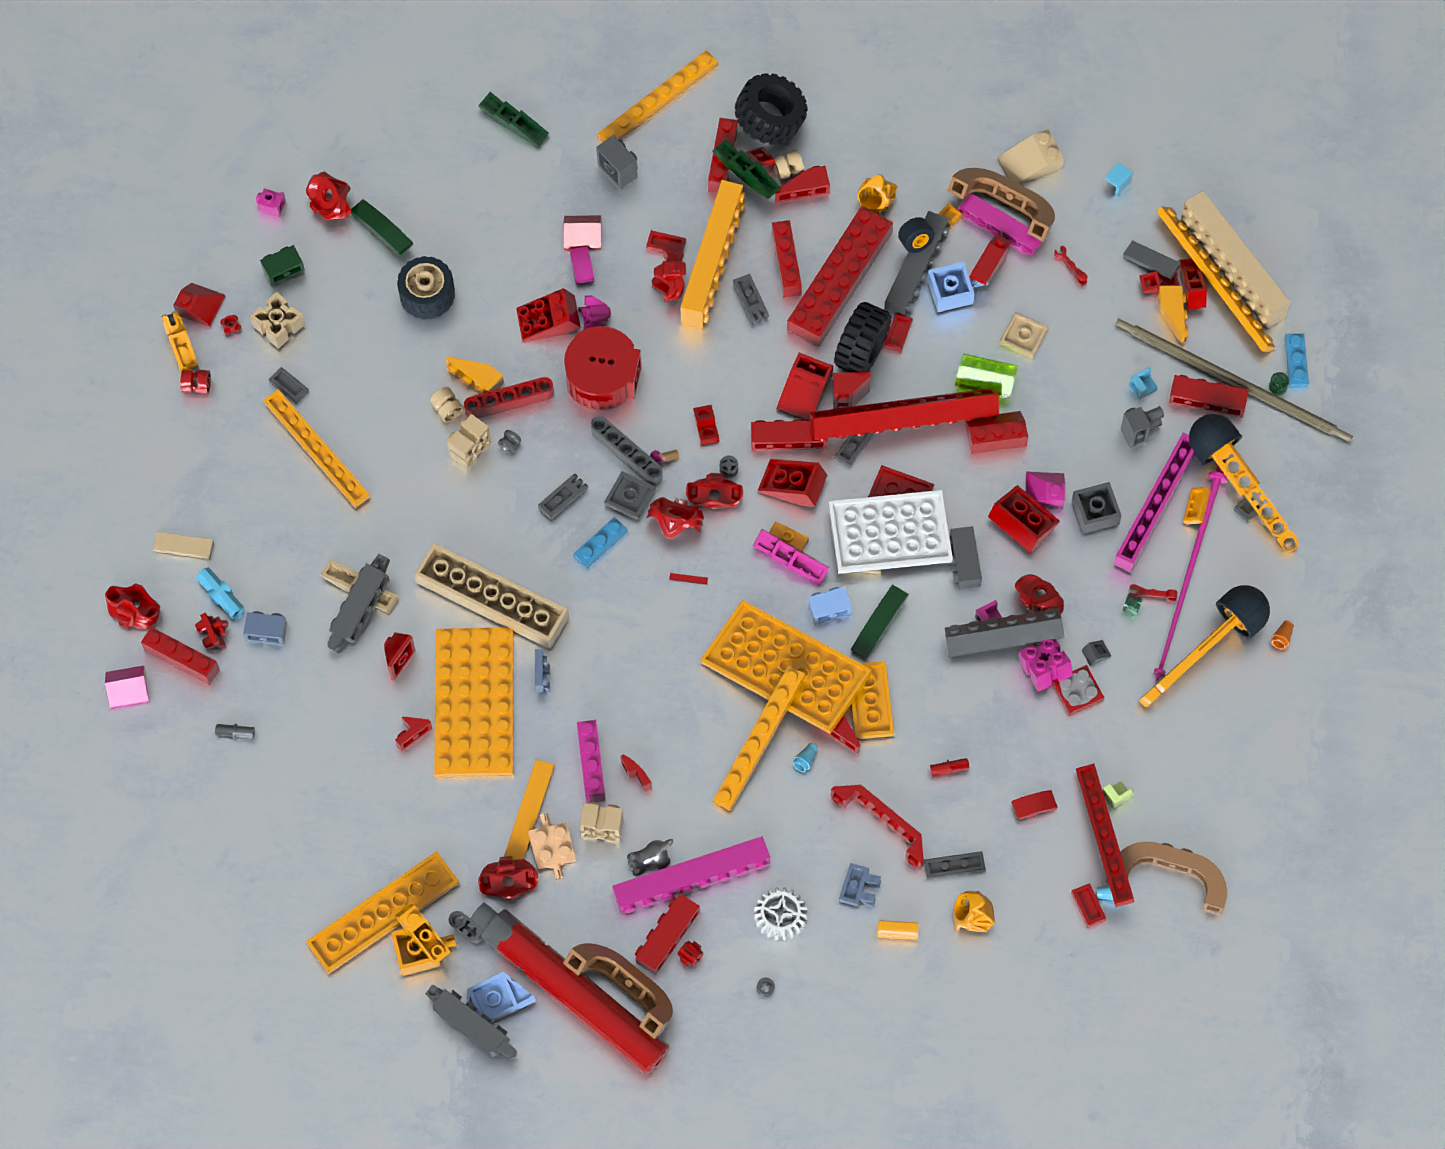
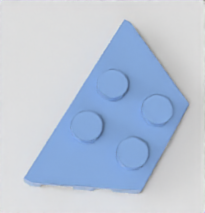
[467,972,537,1023]

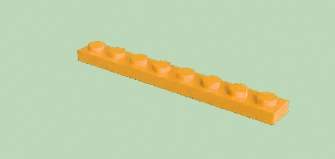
[597,50,718,142]
[263,389,370,509]
[712,665,807,812]

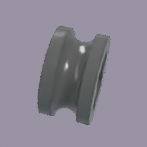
[756,977,775,997]

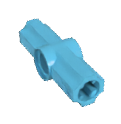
[196,567,245,619]

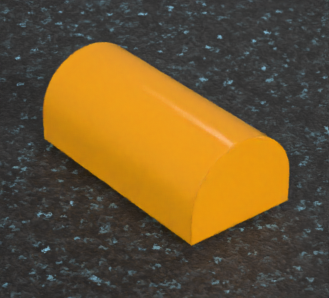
[877,920,918,940]

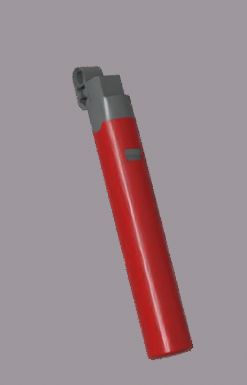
[448,902,670,1075]

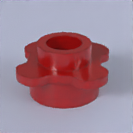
[220,315,242,335]

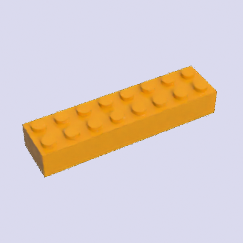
[681,180,746,329]

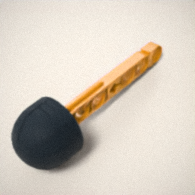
[1189,414,1298,553]
[1139,585,1270,708]

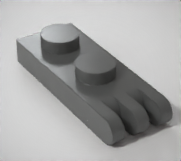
[733,274,769,323]
[538,474,589,520]

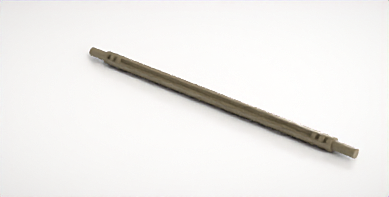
[1115,318,1353,443]

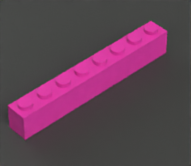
[1114,433,1194,573]
[612,836,770,913]

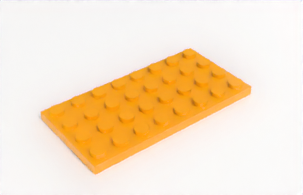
[700,600,872,734]
[434,627,513,777]

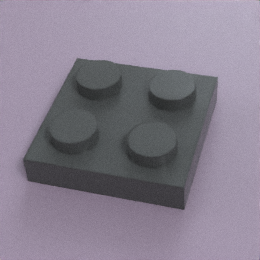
[604,471,656,520]

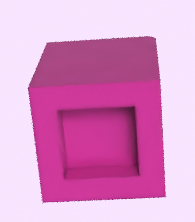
[975,600,1002,622]

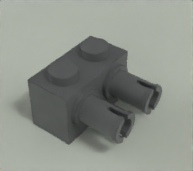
[1121,406,1164,448]

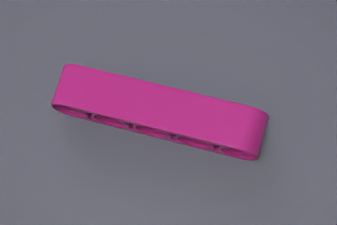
[958,194,1043,255]

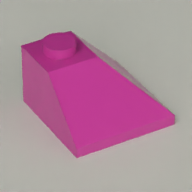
[1025,471,1065,510]

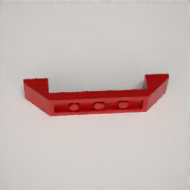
[830,785,924,869]

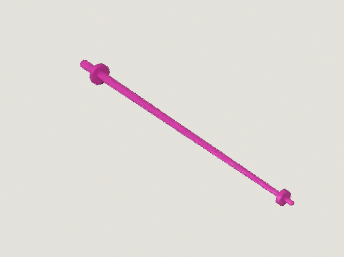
[1153,460,1227,681]

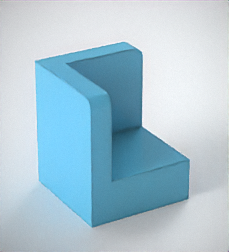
[1105,162,1133,196]
[1129,367,1158,400]

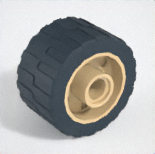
[397,256,455,319]

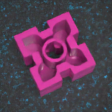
[1019,639,1073,692]

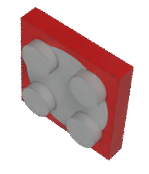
[1052,665,1105,715]

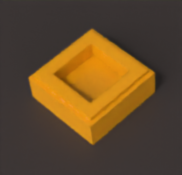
[938,203,962,229]

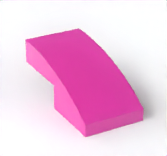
[569,246,595,284]

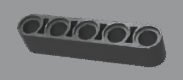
[591,416,663,486]

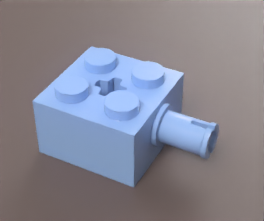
[927,262,988,312]

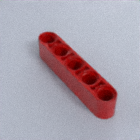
[464,377,554,419]

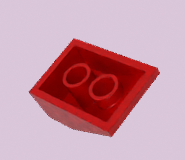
[757,459,828,507]

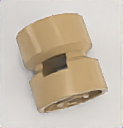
[774,150,804,181]
[430,387,464,423]

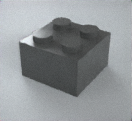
[596,135,638,189]
[1071,482,1122,534]

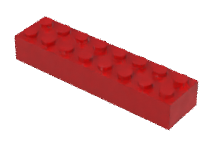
[787,206,893,347]

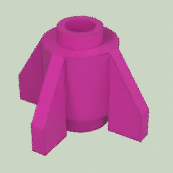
[578,295,611,330]

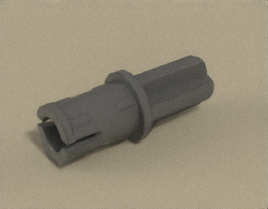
[215,724,255,739]

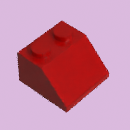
[832,372,871,409]

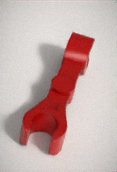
[1054,246,1088,285]
[1129,584,1177,601]

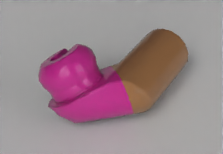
[650,450,679,463]

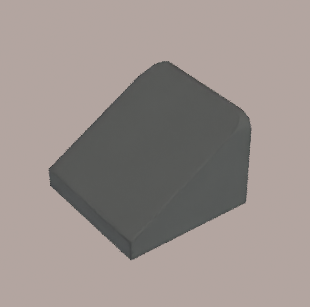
[1082,640,1111,665]

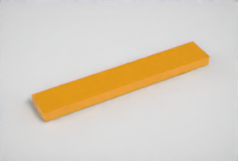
[504,759,555,860]

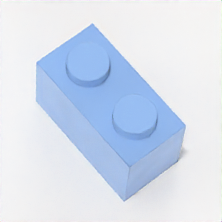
[808,587,852,625]

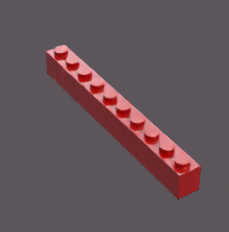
[810,388,999,441]

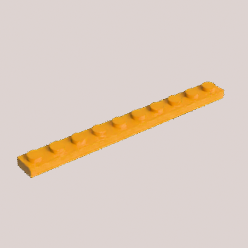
[1156,206,1276,352]

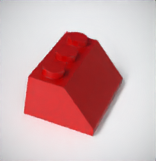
[965,411,1028,454]
[988,485,1060,553]

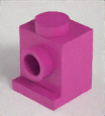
[256,188,286,217]

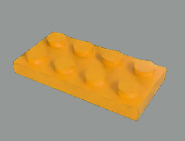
[851,661,894,739]

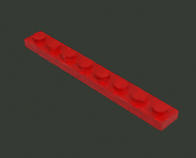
[1076,763,1135,907]

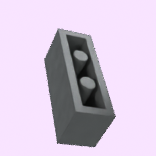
[949,526,982,589]

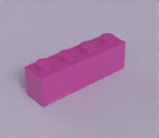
[577,720,606,803]

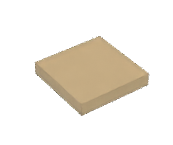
[999,312,1049,360]

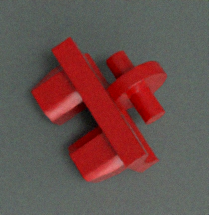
[195,612,229,650]

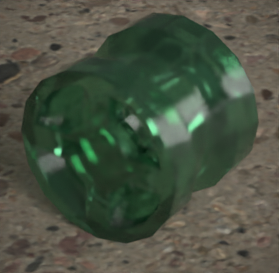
[1269,372,1289,395]
[1122,594,1143,616]

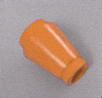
[1271,620,1294,650]

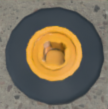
[898,217,935,253]

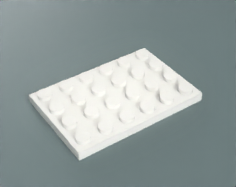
[828,490,953,574]

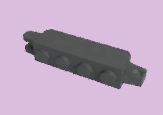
[327,554,390,653]
[425,984,518,1059]

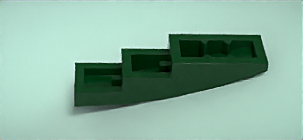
[478,92,549,147]
[712,139,781,199]
[351,199,413,255]
[850,584,909,660]

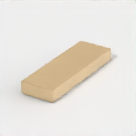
[153,532,214,560]

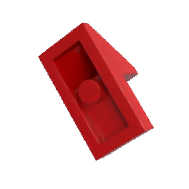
[746,147,775,174]
[395,717,433,752]

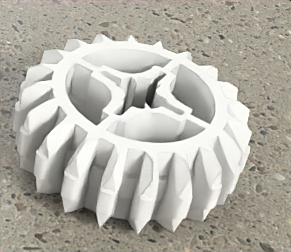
[754,887,808,940]

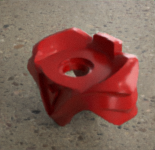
[306,171,351,220]
[651,250,686,302]
[686,473,743,509]
[646,497,704,539]
[1015,574,1064,614]
[105,583,160,630]
[478,856,538,900]

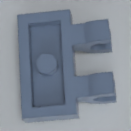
[535,649,550,692]
[839,863,881,907]

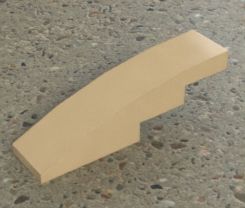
[321,559,399,614]

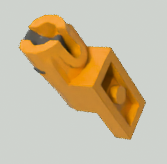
[161,310,198,371]

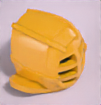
[858,174,898,216]
[953,891,995,932]

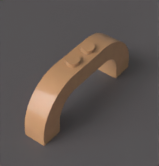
[947,168,1055,242]
[1106,842,1227,915]
[563,943,673,1039]

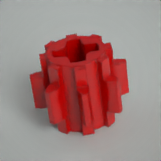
[677,940,704,967]

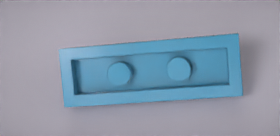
[1285,333,1309,388]
[573,517,628,569]

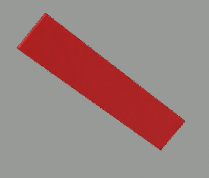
[669,573,708,584]

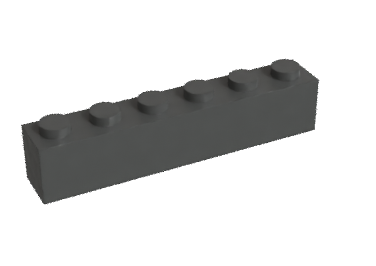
[884,211,950,316]
[945,608,1065,657]

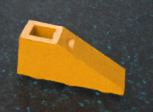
[1158,286,1188,344]
[446,356,504,394]
[395,904,451,965]

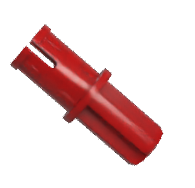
[930,758,970,777]

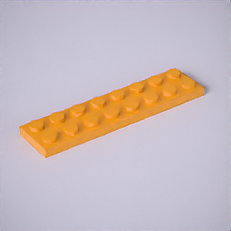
[305,851,460,975]

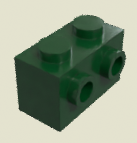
[260,245,305,286]

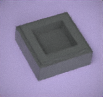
[1234,498,1260,523]

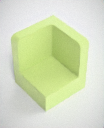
[1103,781,1134,810]

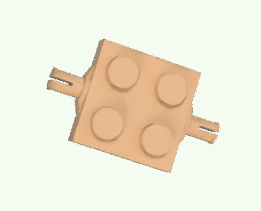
[528,813,576,880]

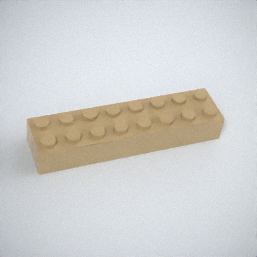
[1181,191,1290,330]
[415,543,569,650]

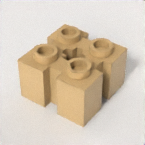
[250,292,305,349]
[447,414,491,469]
[580,802,624,843]

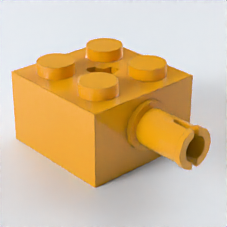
[391,922,456,976]

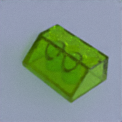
[955,354,1018,399]

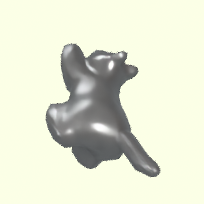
[627,839,673,876]

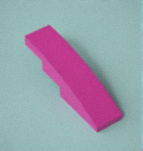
[753,529,829,584]

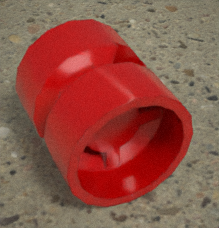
[180,368,211,394]

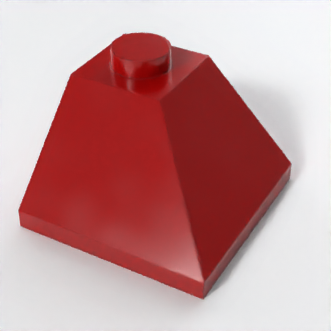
[173,283,226,327]
[384,632,416,681]

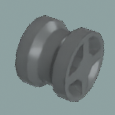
[498,430,522,453]
[719,455,738,479]

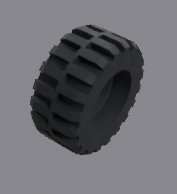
[734,73,808,145]
[834,302,892,372]

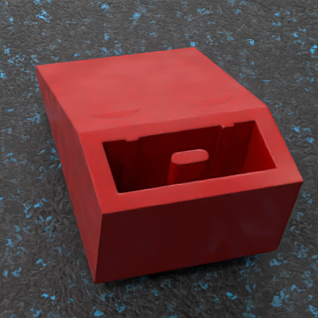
[516,288,581,341]
[776,352,833,421]

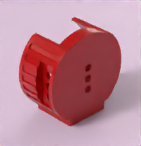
[564,326,642,410]

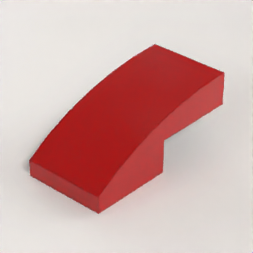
[1139,271,1180,293]
[693,405,720,445]
[620,754,652,792]
[1011,790,1058,820]

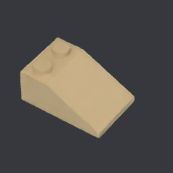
[997,129,1064,185]

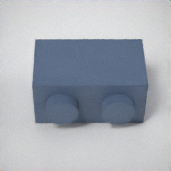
[243,611,287,645]

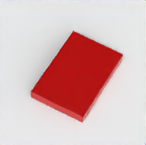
[868,465,935,497]

